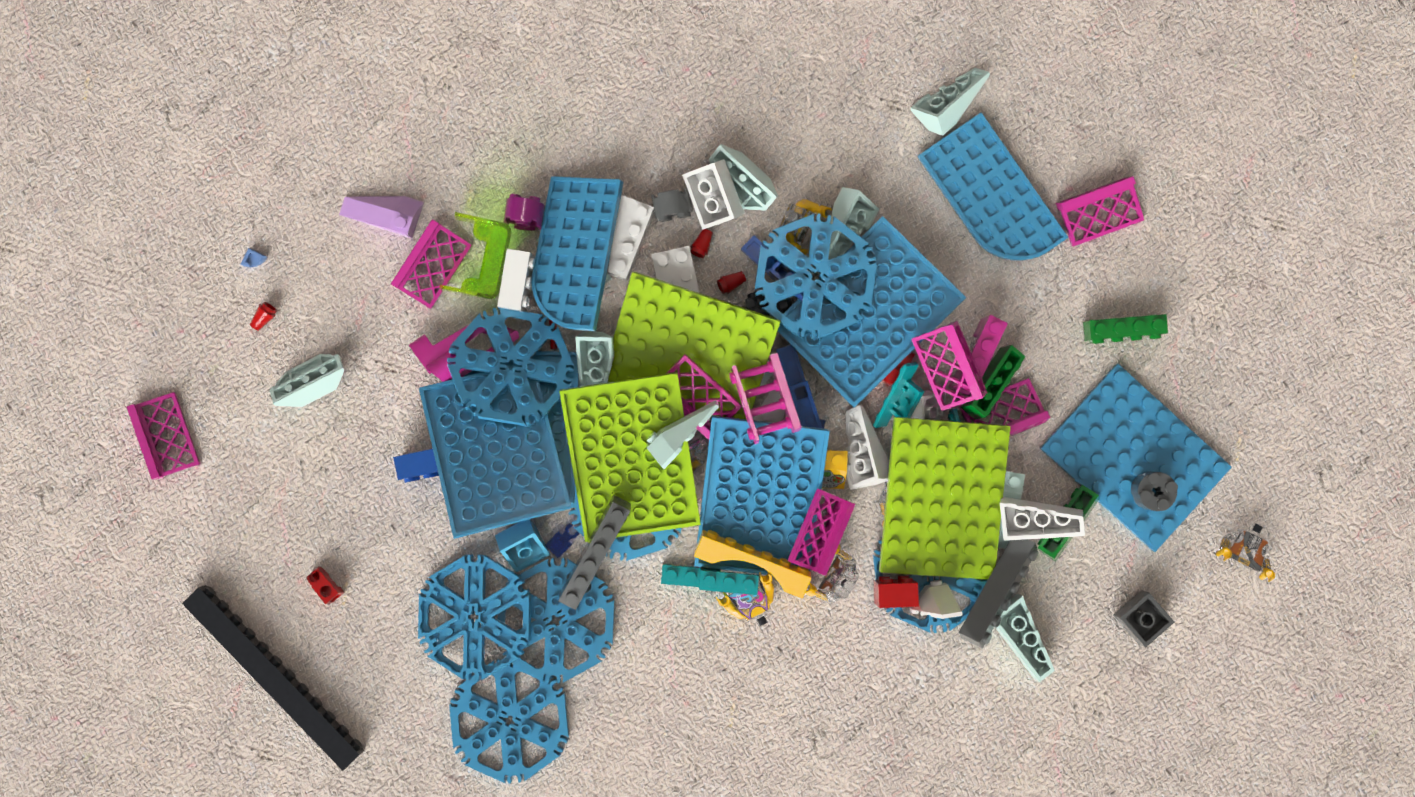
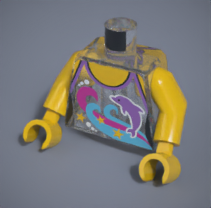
[716,571,774,626]

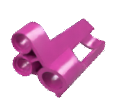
[409,325,519,382]

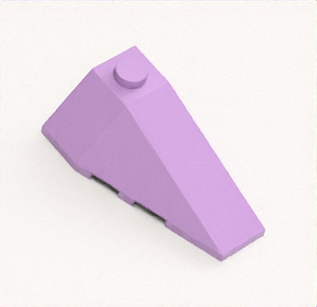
[339,196,424,238]

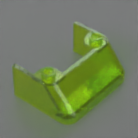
[439,212,512,299]

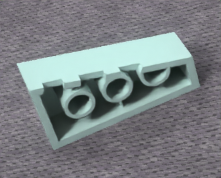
[996,593,1055,682]

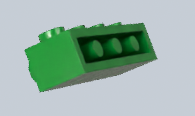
[1083,314,1168,344]
[960,345,1026,419]
[1038,485,1100,562]

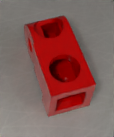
[306,566,345,604]

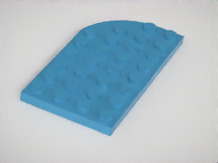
[918,113,1069,261]
[531,176,624,331]

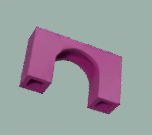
[948,315,1008,395]

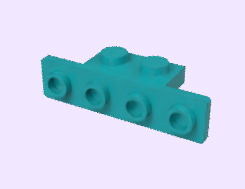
[873,362,925,428]

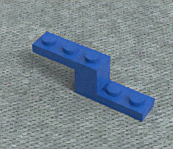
[741,235,825,302]
[776,345,822,428]

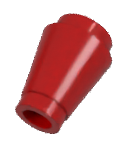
[690,229,713,258]
[717,271,746,294]
[250,302,277,331]

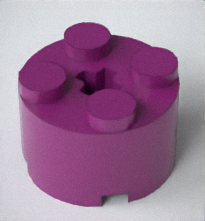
[503,194,545,231]

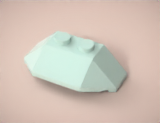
[709,144,778,211]
[269,354,344,407]

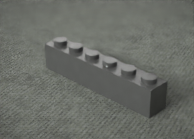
[558,495,631,610]
[958,539,1038,649]

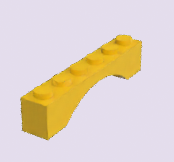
[694,530,812,598]

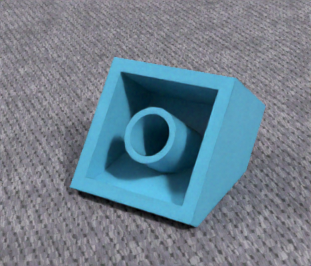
[495,519,550,573]

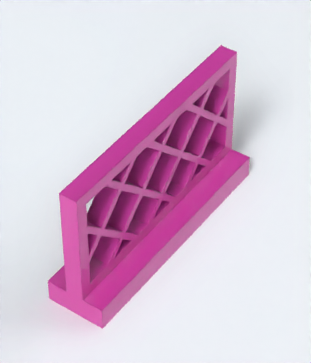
[1056,176,1144,247]
[391,220,472,309]
[911,320,987,411]
[666,354,742,440]
[959,378,1051,437]
[126,392,200,480]
[787,488,855,576]

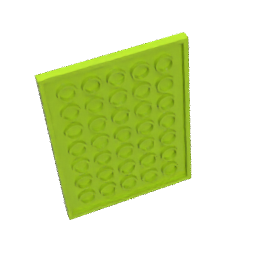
[608,271,781,420]
[559,372,701,542]
[879,417,1010,579]

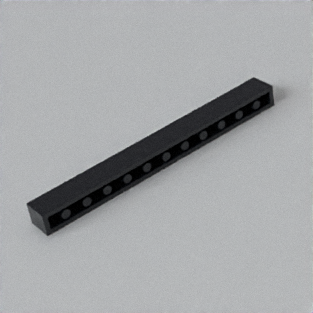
[182,585,364,771]

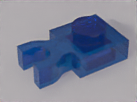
[545,523,580,558]

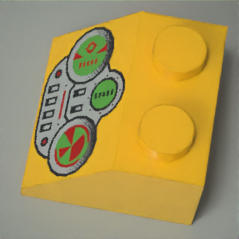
[822,450,848,489]

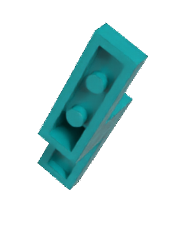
[661,564,759,595]

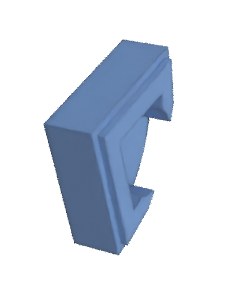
[240,248,268,268]

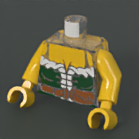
[779,199,832,255]

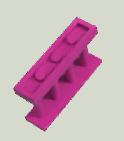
[729,353,802,444]

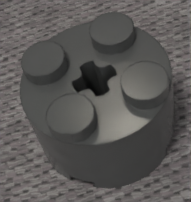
[651,188,693,222]
[1131,471,1178,511]

